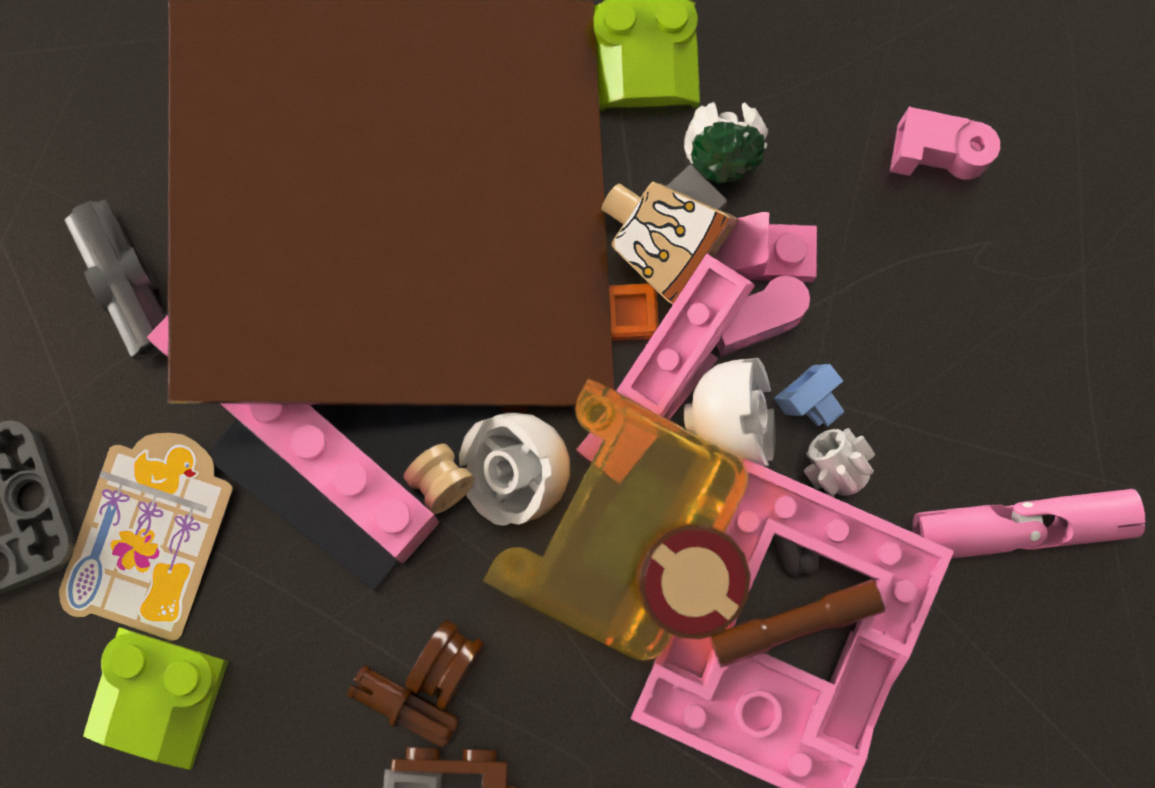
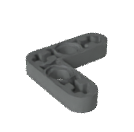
[0,420,76,595]

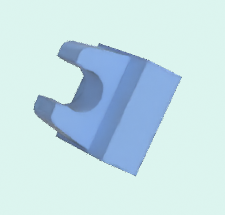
[773,364,844,427]

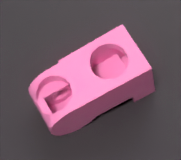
[890,107,1000,180]
[716,275,810,357]

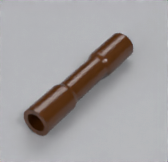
[709,579,885,668]

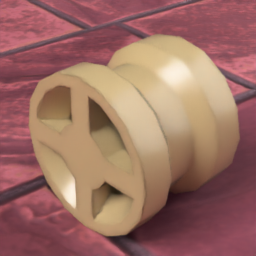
[403,444,475,514]

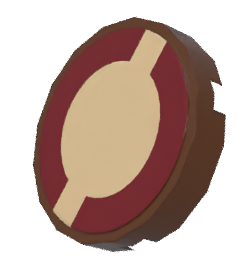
[635,523,751,639]

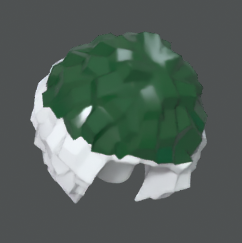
[684,102,768,183]

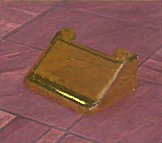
[483,378,748,660]

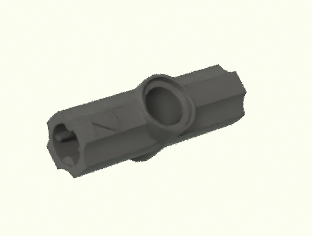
[64,199,167,361]

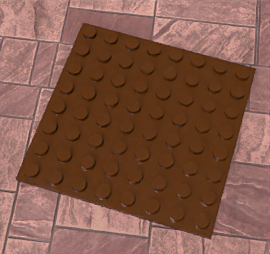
[168,0,615,408]

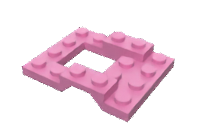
[631,459,954,788]

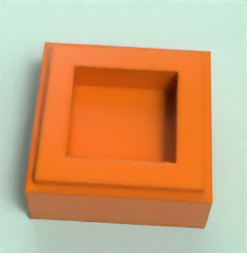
[609,284,659,341]

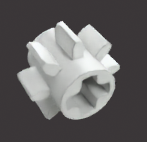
[804,428,875,497]

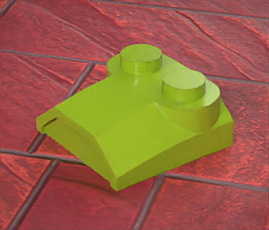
[593,0,700,111]
[83,628,229,770]

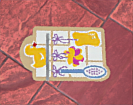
[59,433,233,641]

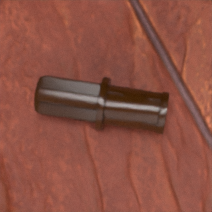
[348,665,459,747]

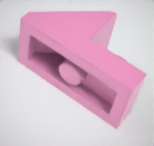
[714,212,817,282]

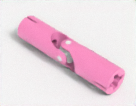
[912,489,1145,559]

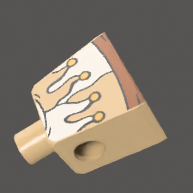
[601,181,739,304]

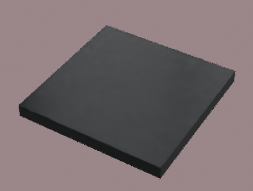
[208,405,504,592]

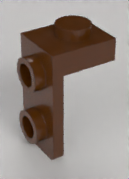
[391,747,518,788]

